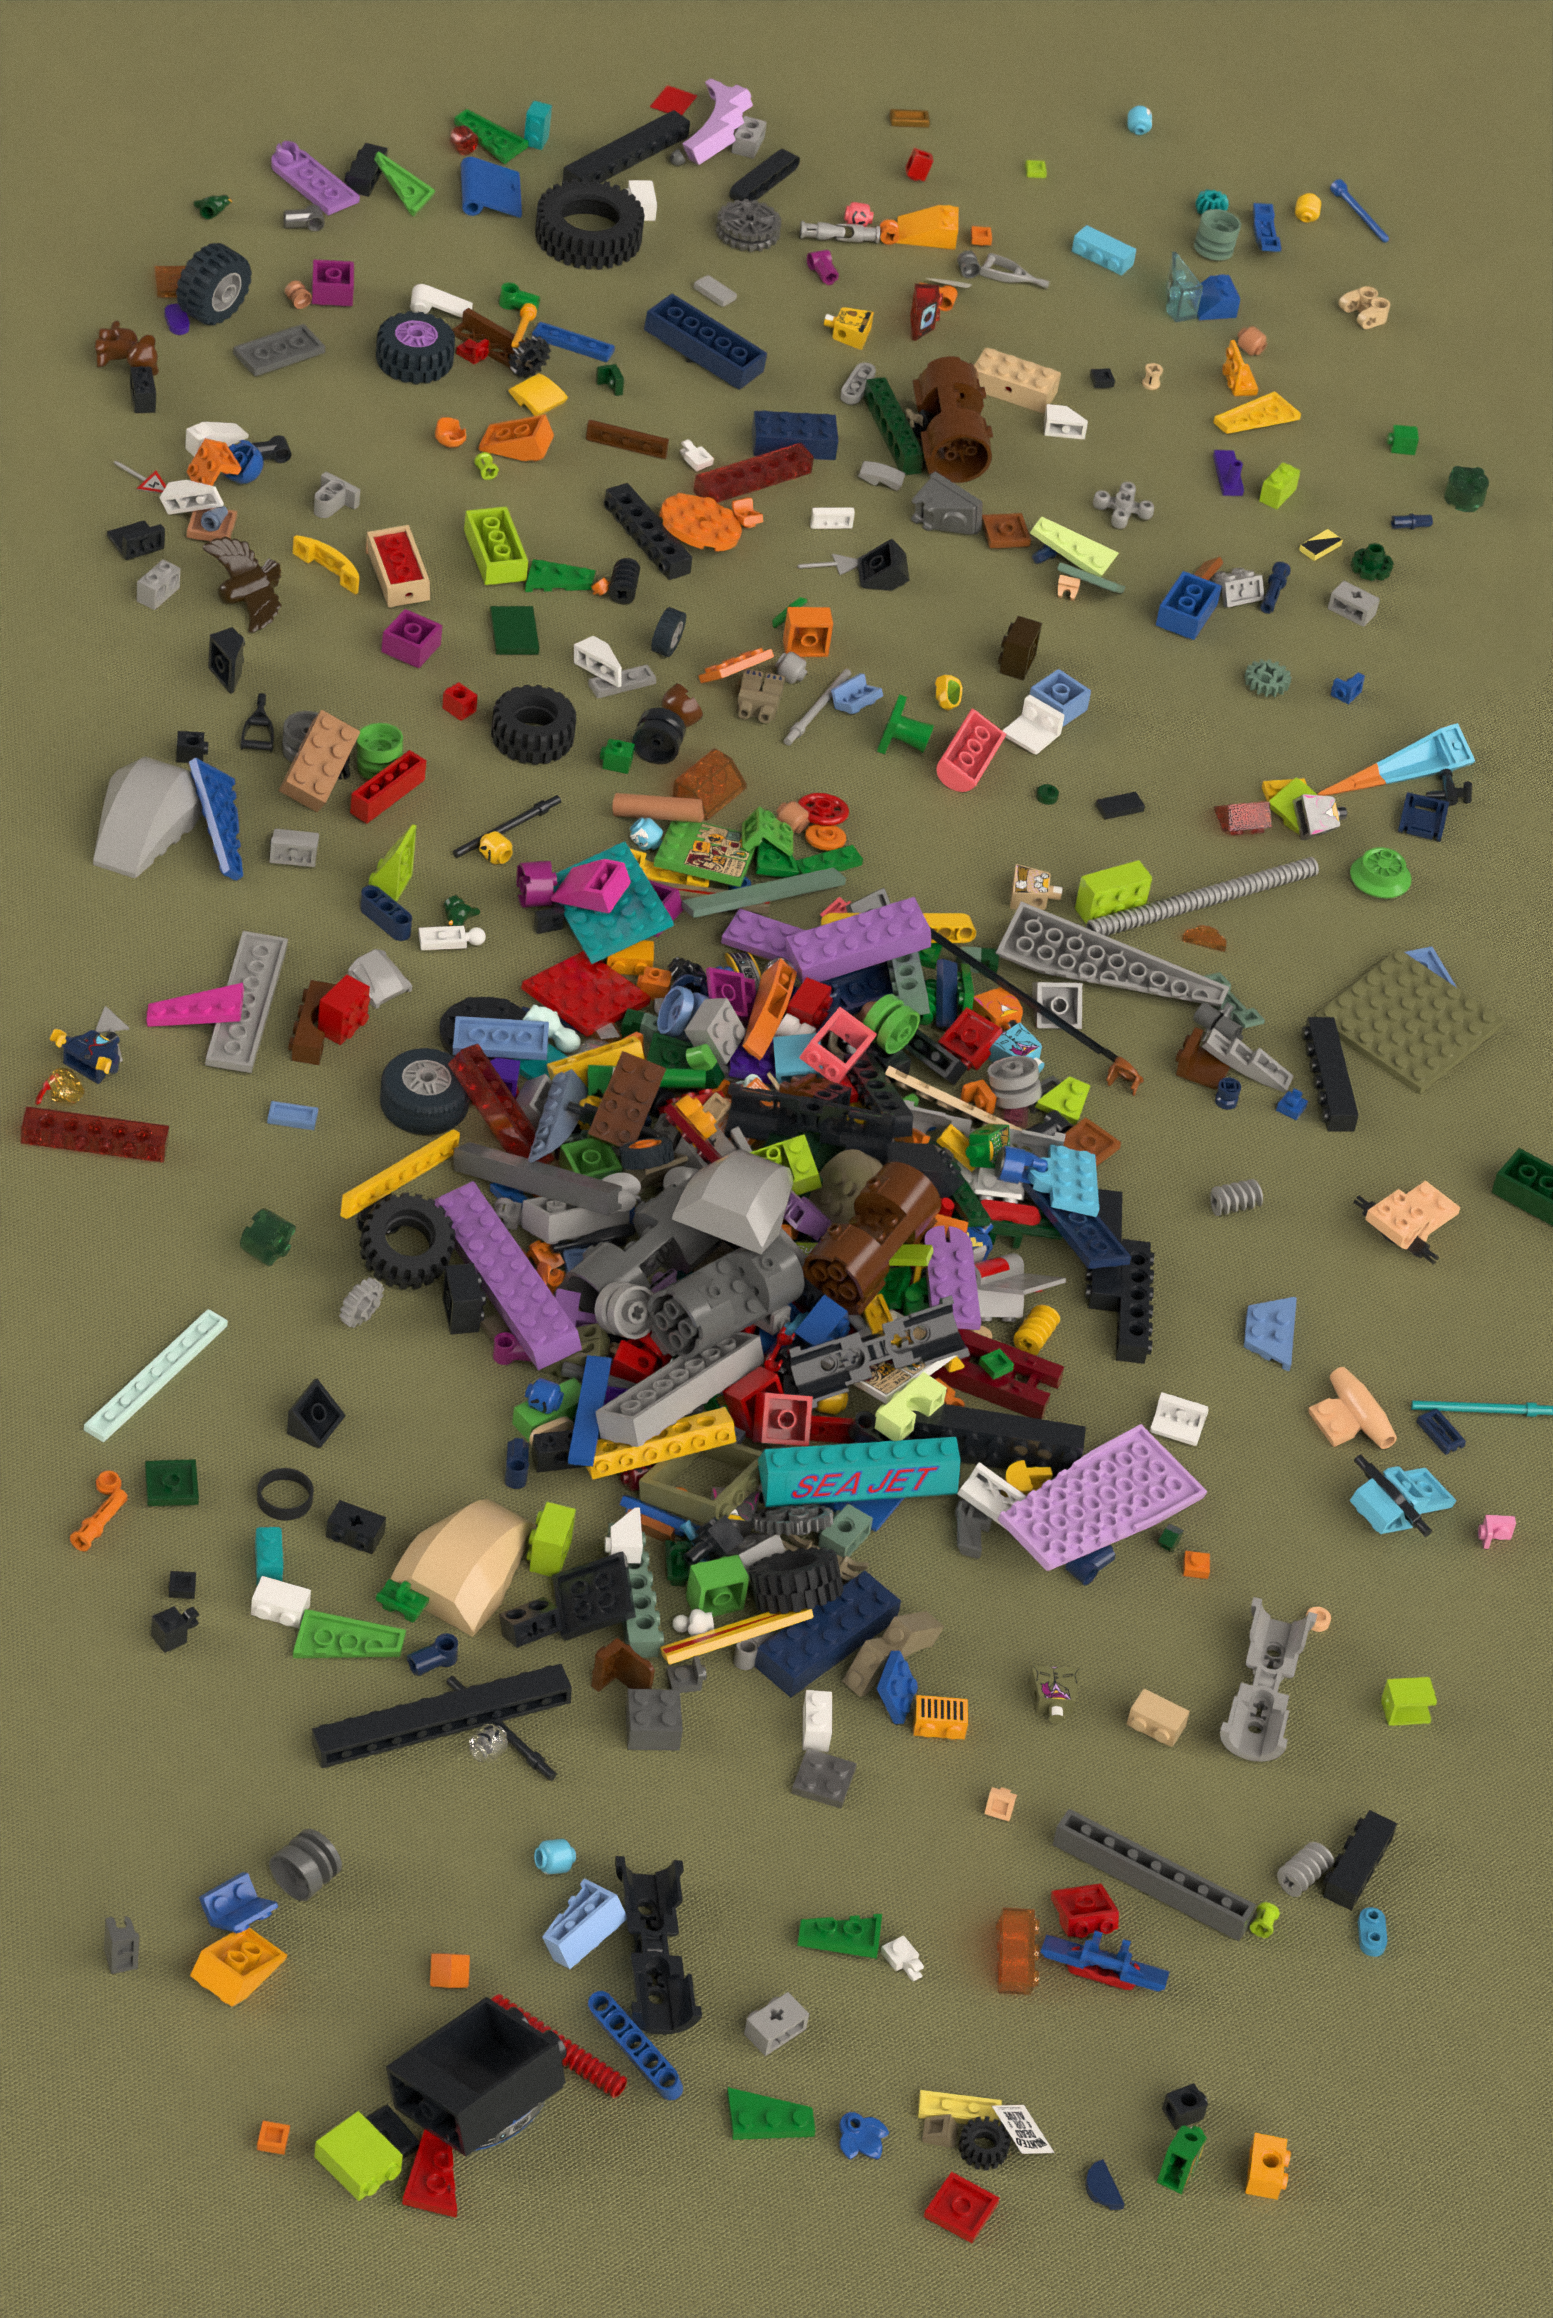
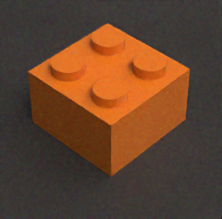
[783,607,833,657]

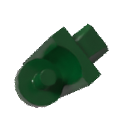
[665,1540,691,1586]

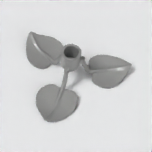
[602,1166,699,1271]

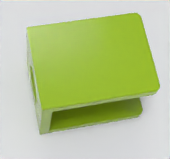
[1381,1677,1437,1726]

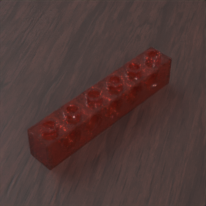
[693,443,814,503]
[21,1106,169,1163]

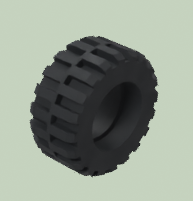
[491,684,577,765]
[359,1192,456,1290]

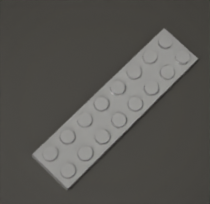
[205,931,288,1073]

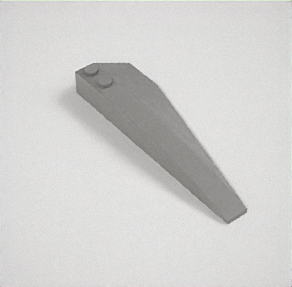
[996,901,1230,1007]

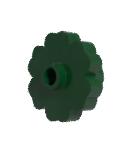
[1350,543,1394,581]

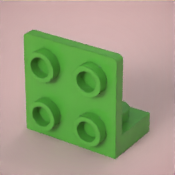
[742,806,794,856]

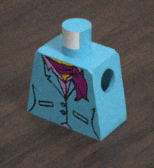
[988,1022,1045,1073]

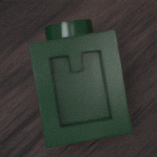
[596,364,624,396]

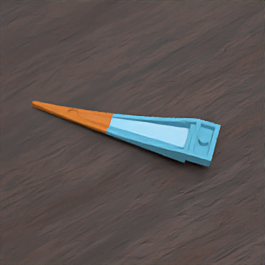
[1317,723,1475,796]

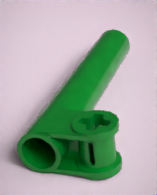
[587,1065,706,1098]

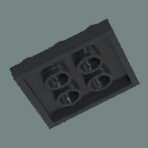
[552,1551,636,1641]

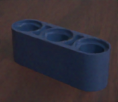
[360,885,412,941]

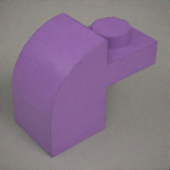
[554,1288,598,1327]

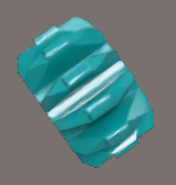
[1195,189,1229,214]

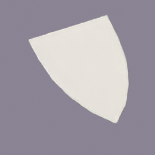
[926,278,973,288]

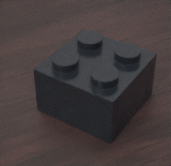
[442,1263,486,1335]

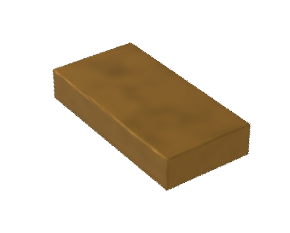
[889,109,930,128]

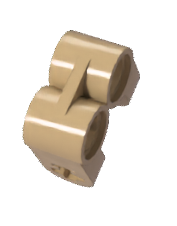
[1338,286,1390,329]

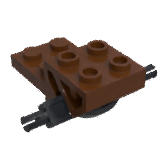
[566,1051,666,1149]

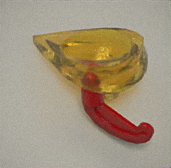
[35,1068,85,1105]

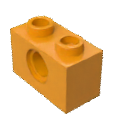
[1245,2133,1291,2200]

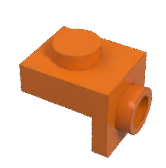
[732,497,763,528]

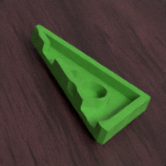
[374,151,436,217]

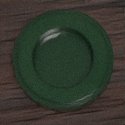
[1036,784,1059,805]

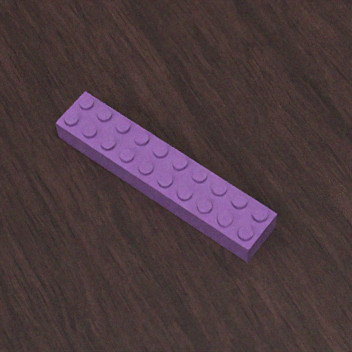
[434,1181,582,1370]

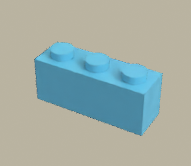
[1071,225,1136,276]

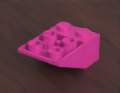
[551,859,631,913]

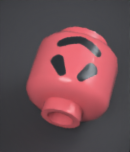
[844,202,874,227]

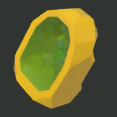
[935,675,962,710]

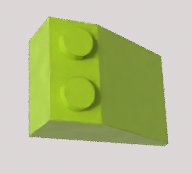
[368,824,417,902]

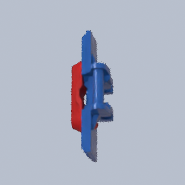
[1040,1930,1170,1992]

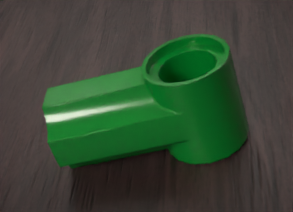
[499,282,541,310]

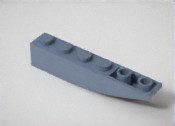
[528,1069,588,1163]

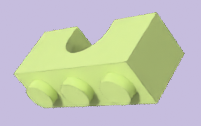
[875,1372,947,1441]

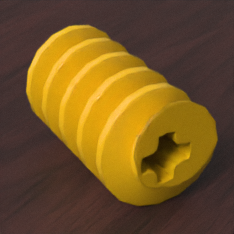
[1013,1305,1060,1356]

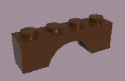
[288,980,336,1065]

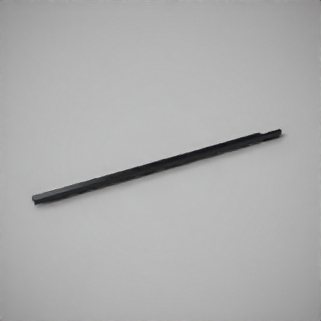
[930,927,1118,1062]

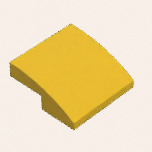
[508,373,568,416]

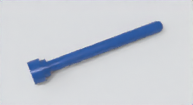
[1330,179,1389,243]

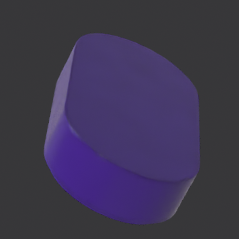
[164,304,190,335]

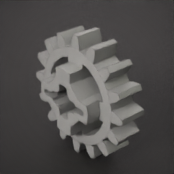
[339,1277,384,1328]

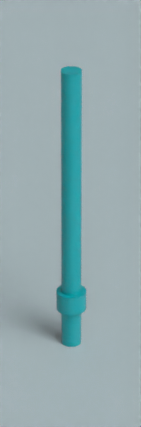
[1411,1400,1553,1417]

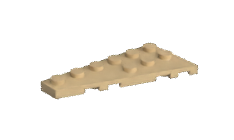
[885,1066,1022,1131]

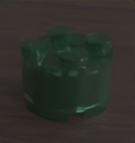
[1444,466,1489,512]
[240,1208,296,1266]

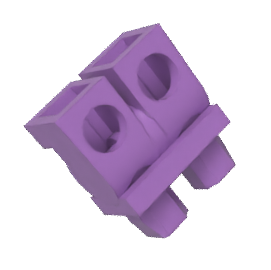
[784,1190,832,1241]

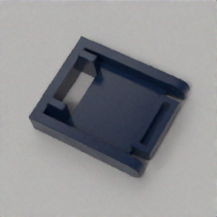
[1398,792,1449,842]

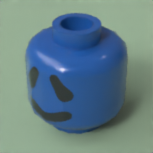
[525,1378,564,1414]

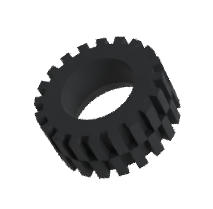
[749,1547,843,1614]

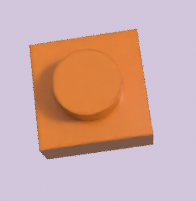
[970,226,992,246]
[1183,1551,1210,1579]
[257,2121,290,2155]

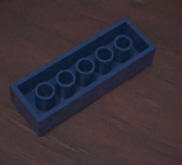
[644,293,768,390]
[754,1570,901,1698]

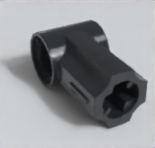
[252,435,292,463]
[1026,1110,1073,1136]

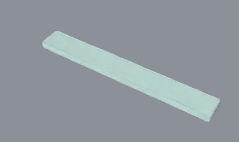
[84,1309,228,1442]

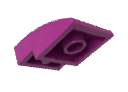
[706,967,756,1028]

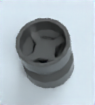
[957,251,981,279]

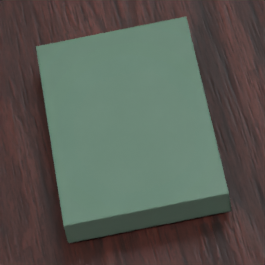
[1057,562,1126,594]

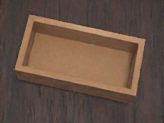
[278,710,361,813]

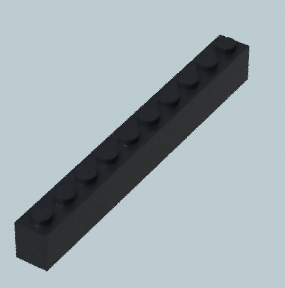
[312,1663,572,1769]

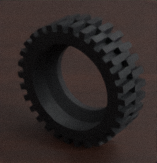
[535,178,645,270]

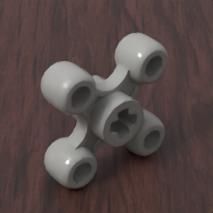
[1093,482,1154,529]

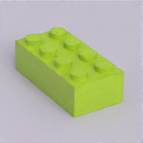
[464,506,528,585]

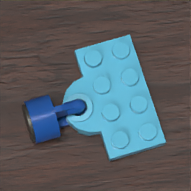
[995,1144,1099,1217]

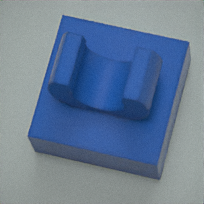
[1276,1088,1308,1120]

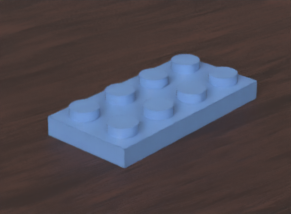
[453,1016,549,1060]

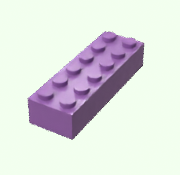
[786,897,931,985]

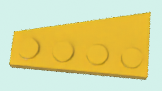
[1213,391,1301,434]

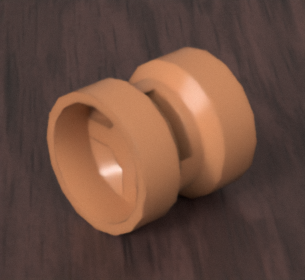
[285,280,312,309]

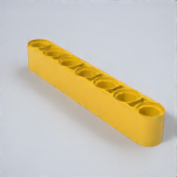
[821,913,976,943]

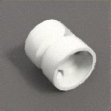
[774,1013,816,1037]

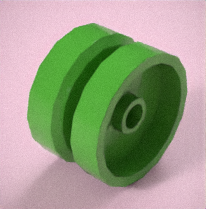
[863,994,920,1054]

